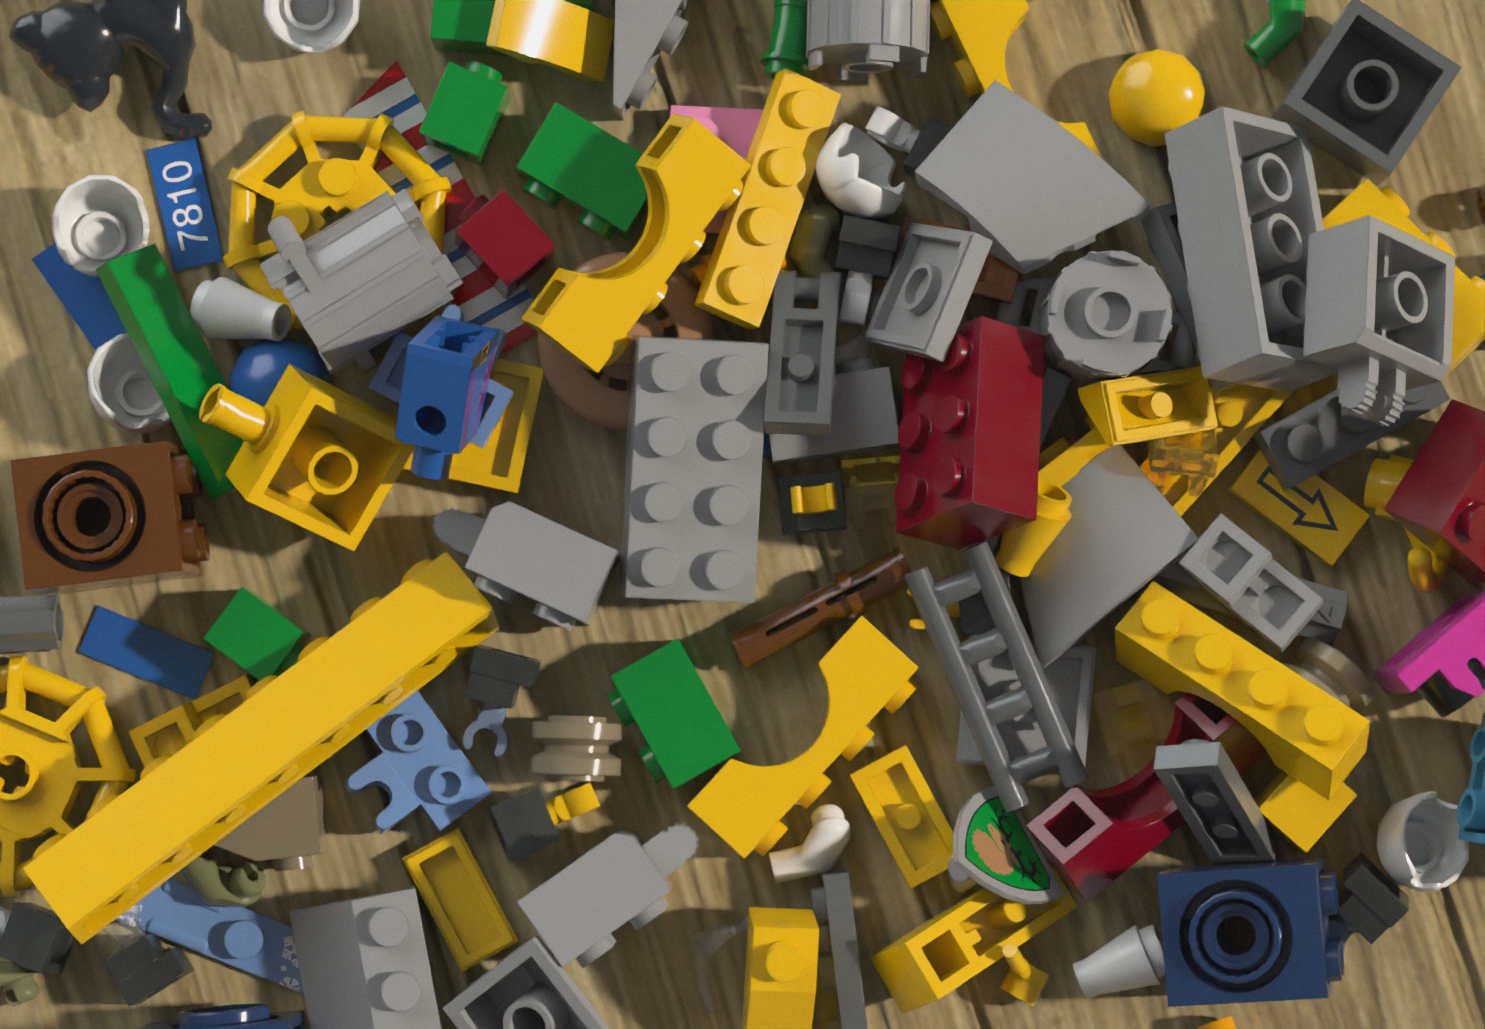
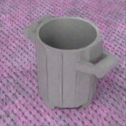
[806,0,930,82]
[259,189,463,383]
[994,250,1197,388]

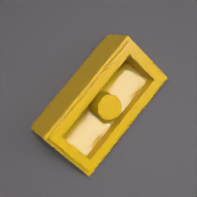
[1077,366,1219,447]

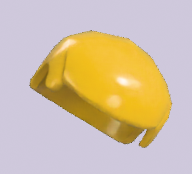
[1108,48,1205,147]

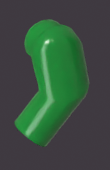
[1243,0,1306,67]

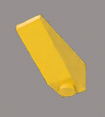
[870,860,1077,1014]
[742,907,819,1029]

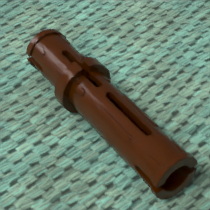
[728,546,911,669]

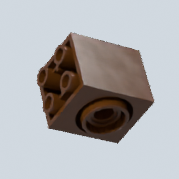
[11,441,210,595]

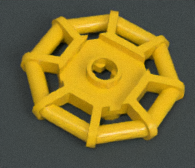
[223,110,451,334]
[0,656,136,898]

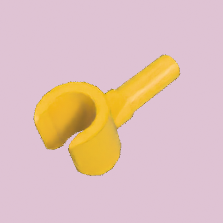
[1000,943,1050,1006]

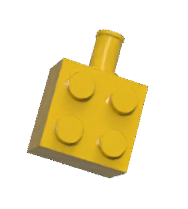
[199,364,415,551]

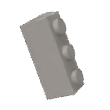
[289,886,442,1029]
[442,935,610,1029]

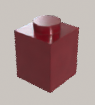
[455,189,555,300]

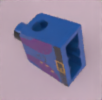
[395,315,499,480]

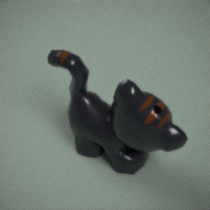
[9,0,212,140]

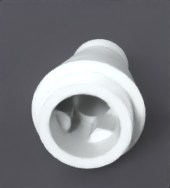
[190,277,291,341]
[1073,924,1165,999]

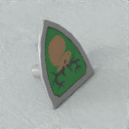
[948,786,1066,904]

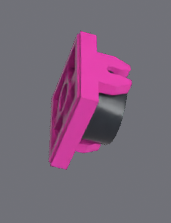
[1373,591,1485,718]

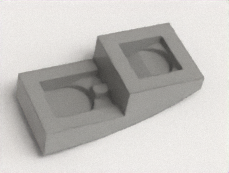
[1179,513,1323,653]

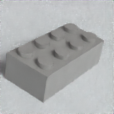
[1165,106,1338,393]
[619,335,769,603]

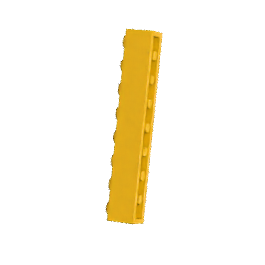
[22,551,499,945]

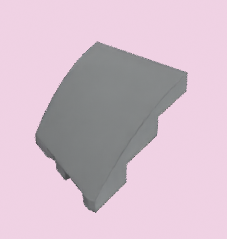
[915,80,1150,274]
[1020,445,1199,669]

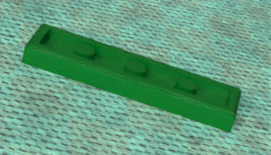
[96,244,245,500]

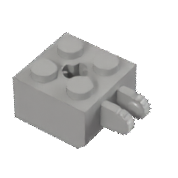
[1303,215,1455,426]
[432,501,621,631]
[517,822,699,968]

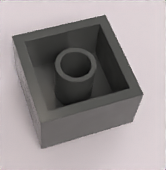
[1272,0,1462,186]

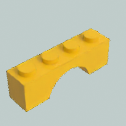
[930,0,1102,158]
[521,114,751,373]
[1115,581,1370,801]
[687,616,919,859]

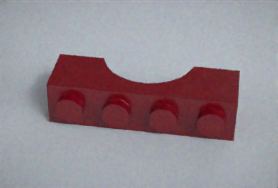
[1026,693,1268,903]

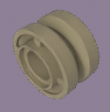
[1283,637,1375,710]
[531,715,622,782]

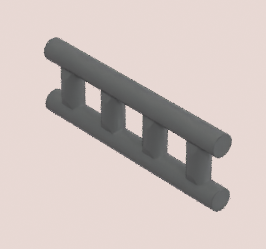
[904,541,1089,812]

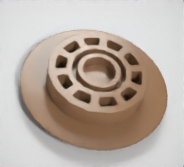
[538,252,716,430]

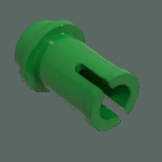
[760,0,809,80]

